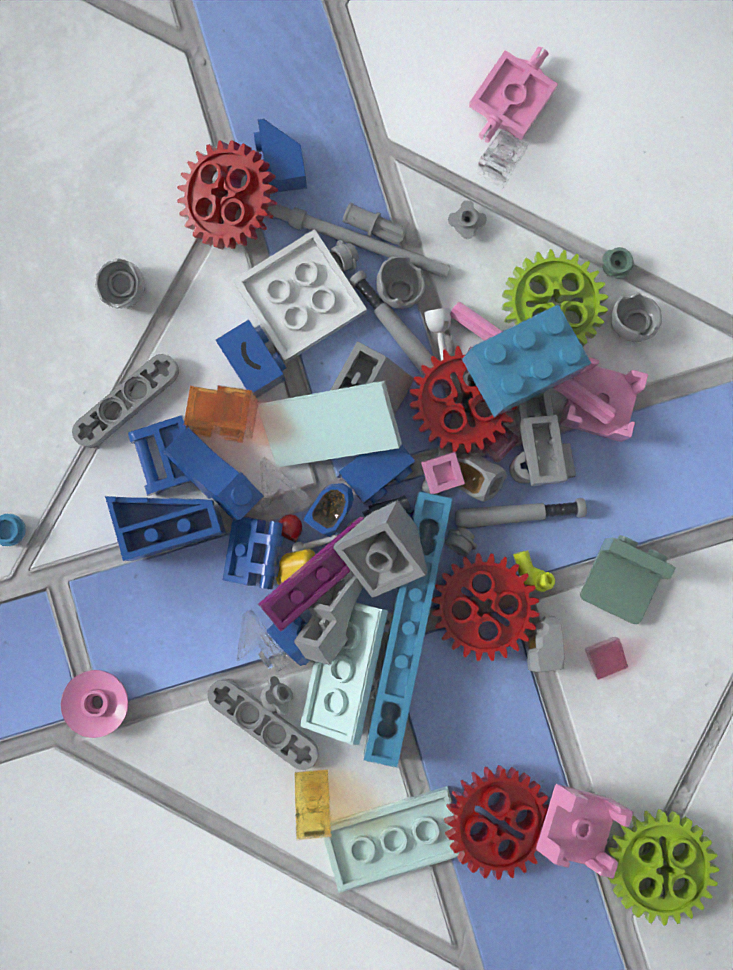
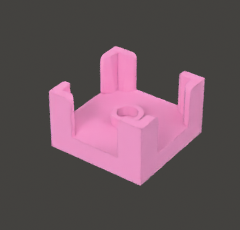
[559,357,648,442]
[536,784,633,879]

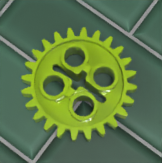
[501,249,609,347]
[607,809,719,926]

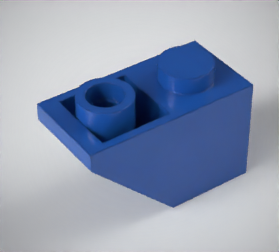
[254,119,307,193]

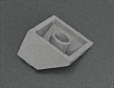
[333,500,427,598]

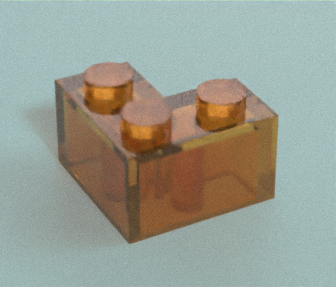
[183,385,259,443]

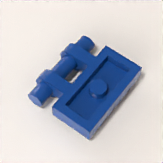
[222,517,284,590]

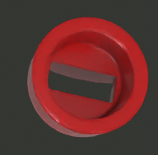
[278,514,303,542]

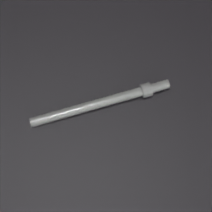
[267,204,450,278]

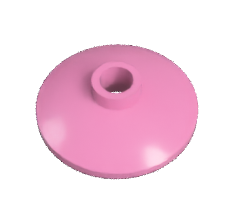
[61,670,128,738]

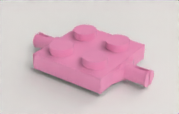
[469,46,558,143]

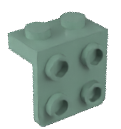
[580,535,676,624]

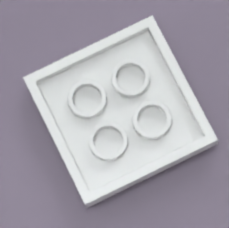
[233,229,367,363]

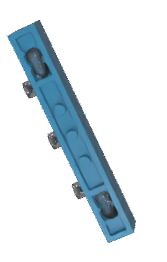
[364,492,452,768]

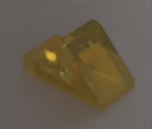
[294,769,332,840]

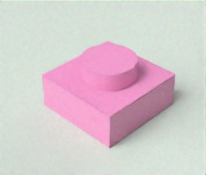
[421,452,465,494]

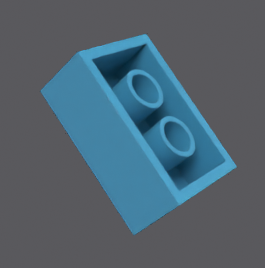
[462,305,591,417]

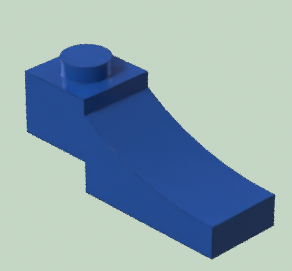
[163,427,264,521]

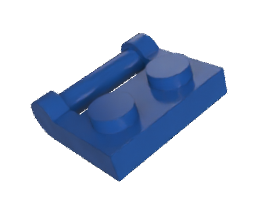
[128,415,192,496]

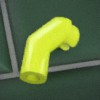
[513,550,555,592]

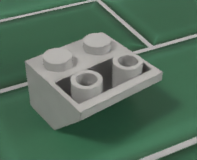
[330,341,414,416]

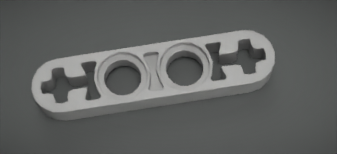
[72,354,179,448]
[207,679,319,770]

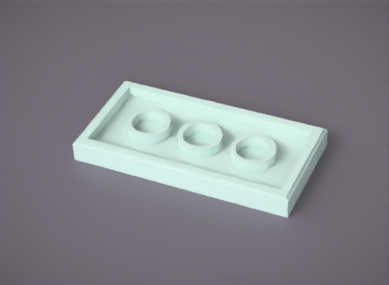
[257,381,402,468]
[300,603,388,745]
[320,786,460,893]

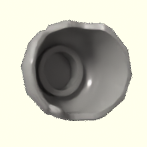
[376,256,426,309]
[95,258,145,309]
[611,292,662,342]

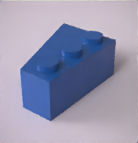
[105,496,226,561]

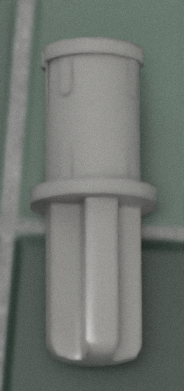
[343,203,407,245]

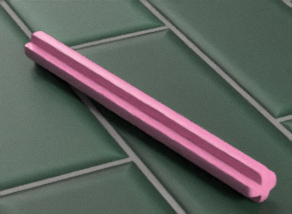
[450,302,617,424]

